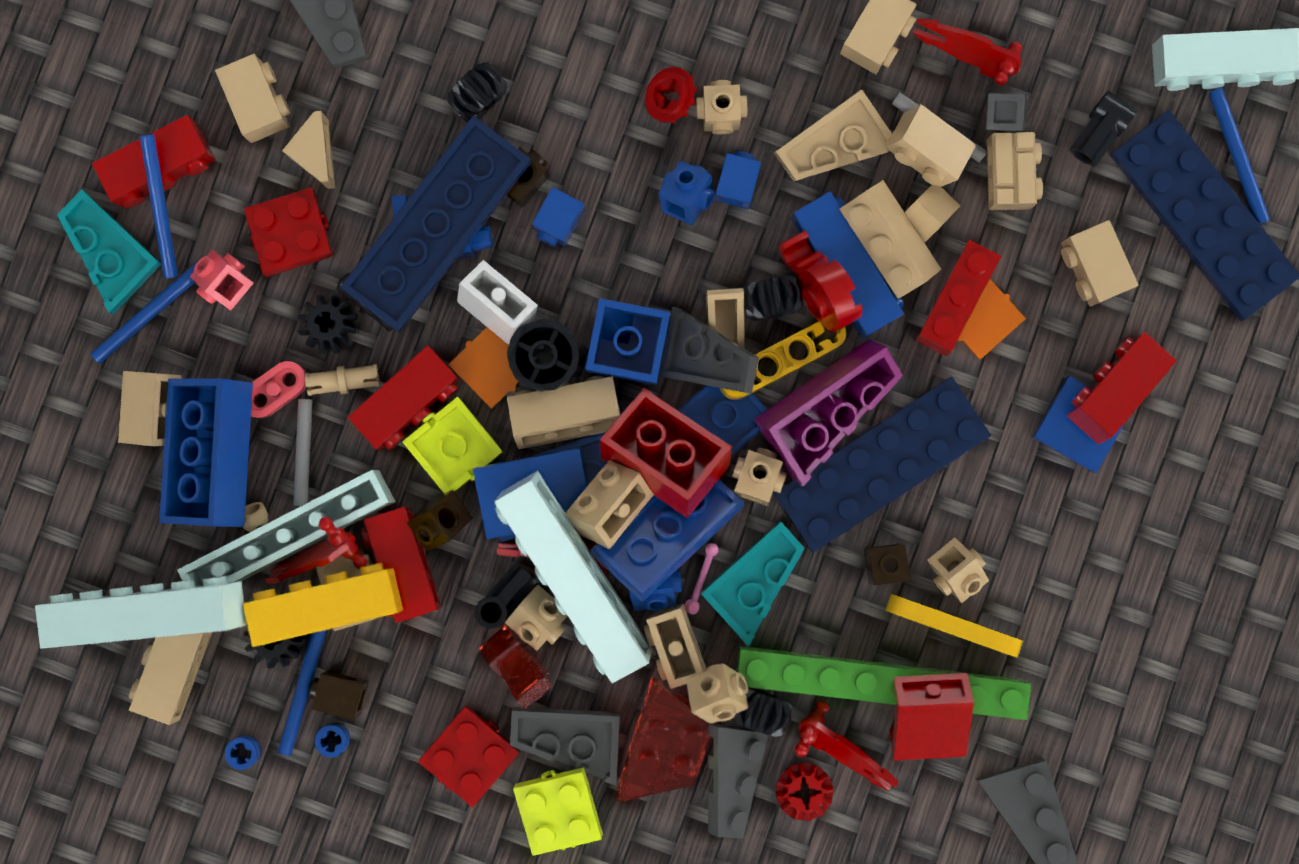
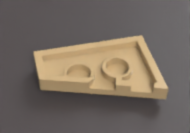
[774,90,892,182]

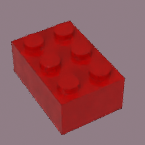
[600,388,732,518]

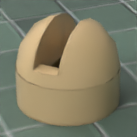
[243,502,269,532]

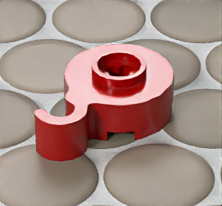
[779,230,862,333]

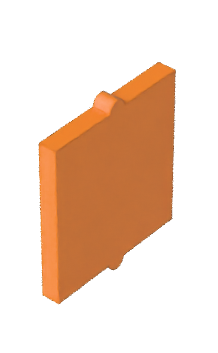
[957,279,1026,360]
[448,327,519,409]

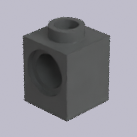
[986,93,1029,131]

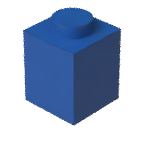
[714,151,761,210]
[532,187,585,247]

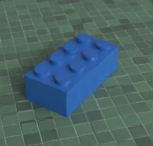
[159,379,253,527]

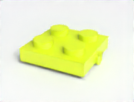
[402,397,503,493]
[513,767,603,856]

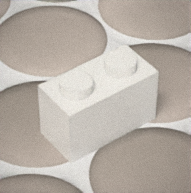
[457,260,538,345]

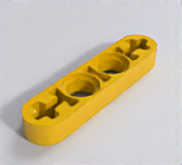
[720,321,846,400]
[885,594,1023,658]

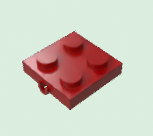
[244,187,334,277]
[418,704,520,808]

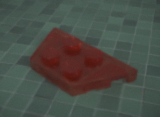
[616,677,714,802]

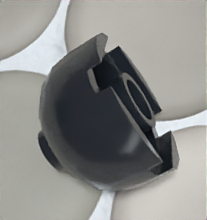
[507,319,580,392]

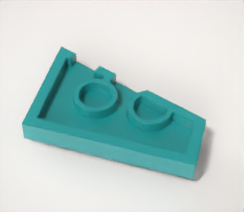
[57,189,162,315]

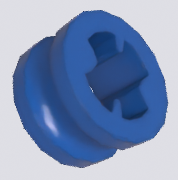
[315,723,350,758]
[225,735,261,770]

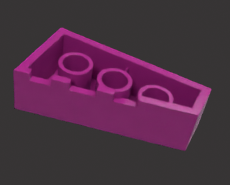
[754,339,903,486]

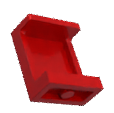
[889,673,974,761]

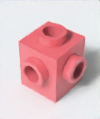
[190,249,253,311]

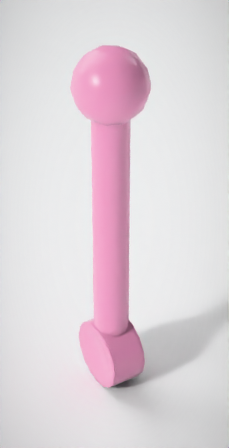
[684,543,719,615]

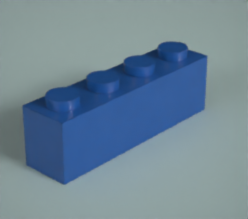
[791,191,904,339]

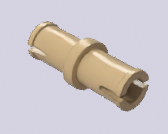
[305,364,380,396]

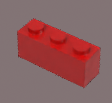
[92,115,216,208]
[915,240,1001,357]
[1066,332,1177,445]
[347,346,461,451]
[361,506,442,623]

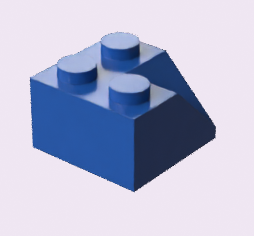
[585,298,670,386]

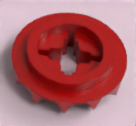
[645,67,698,124]
[776,763,834,822]

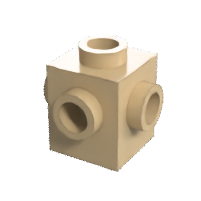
[696,80,747,134]
[732,448,787,506]
[927,538,989,603]
[505,585,568,651]
[686,663,748,724]

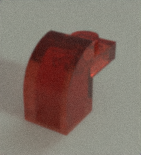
[479,624,553,709]

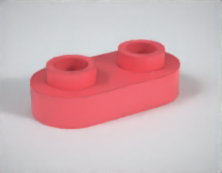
[251,361,306,418]

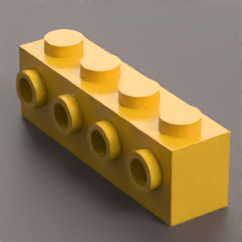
[243,563,403,647]

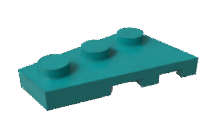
[700,521,805,647]

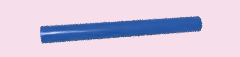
[1209,88,1271,224]
[139,134,178,278]
[90,261,198,364]
[278,630,327,756]

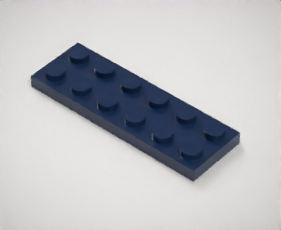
[1110,110,1299,321]
[340,115,532,333]
[773,377,991,553]

